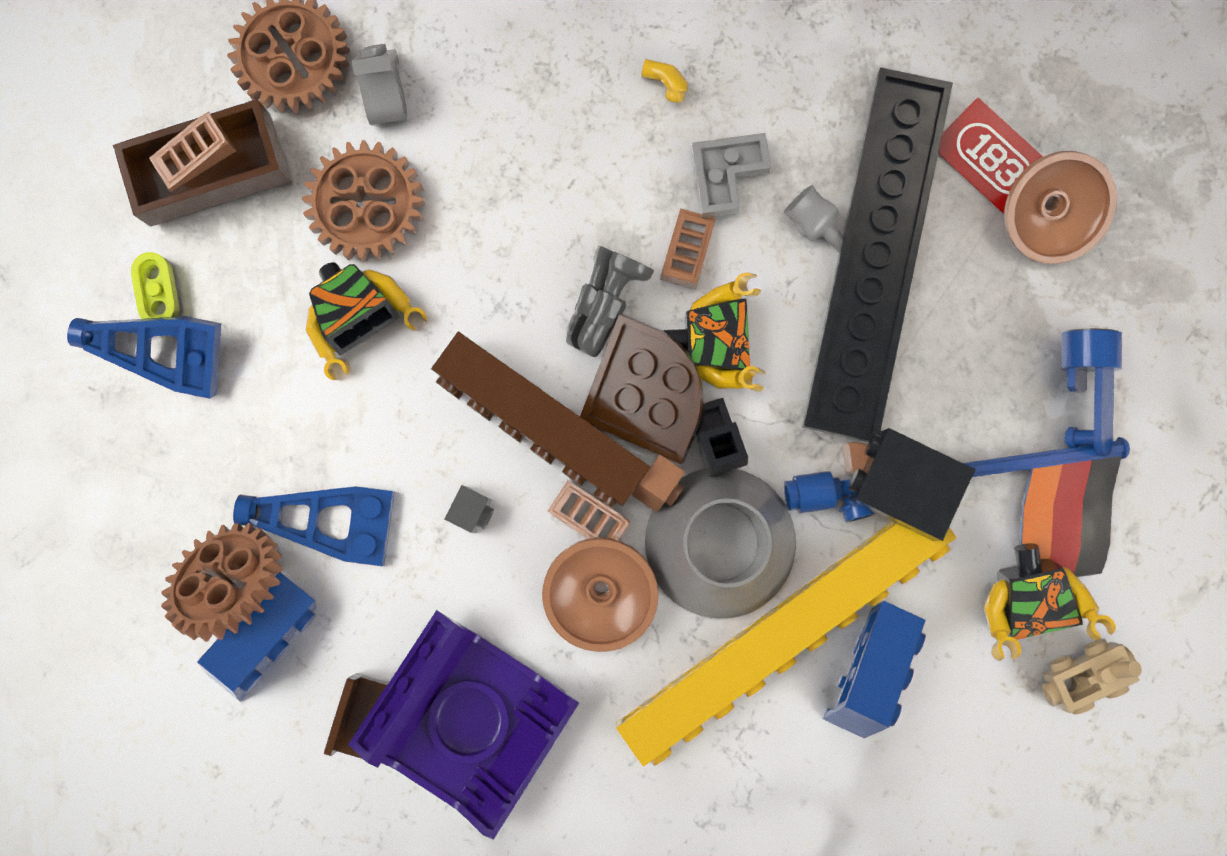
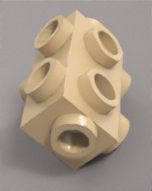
[1041,639,1142,715]

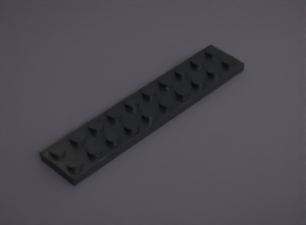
[802,67,953,442]

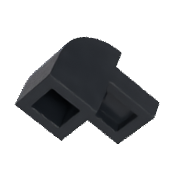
[695,398,748,477]

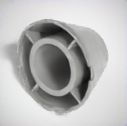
[645,469,796,618]

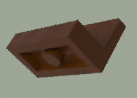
[323,673,388,759]

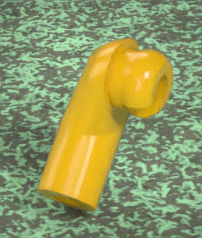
[641,59,688,103]

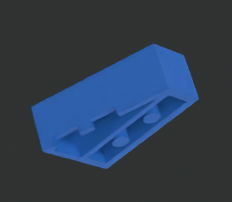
[197,572,316,702]
[823,600,926,738]

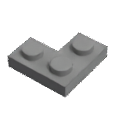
[691,133,771,218]

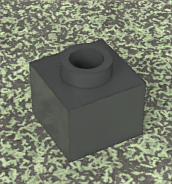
[444,485,494,533]

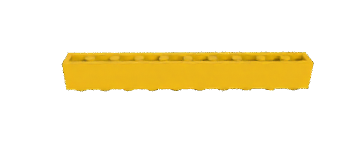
[616,522,957,767]

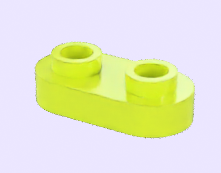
[131,252,180,319]

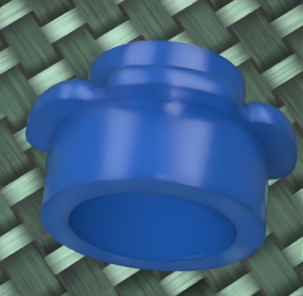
[839,497,875,522]

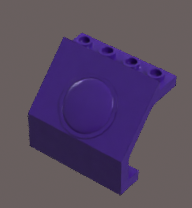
[348,610,579,840]

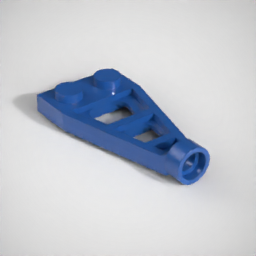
[67,316,222,399]
[233,486,395,566]

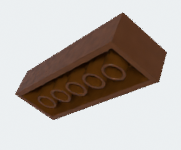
[431,331,651,509]

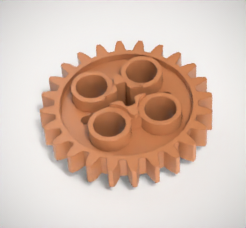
[227,0,350,114]
[302,140,425,262]
[161,523,283,642]

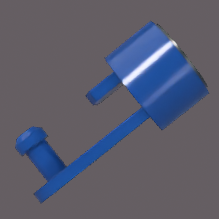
[1061,328,1122,457]

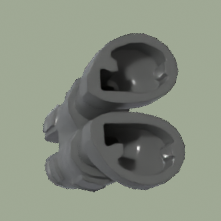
[566,245,654,357]

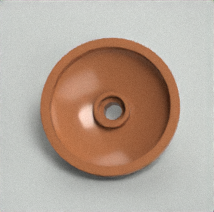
[1004,151,1117,264]
[542,538,658,652]

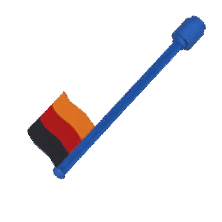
[784,437,1130,577]

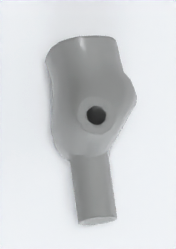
[784,185,843,253]

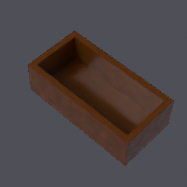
[112,99,291,227]

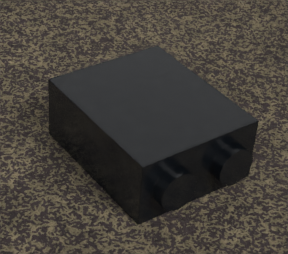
[848,428,976,541]

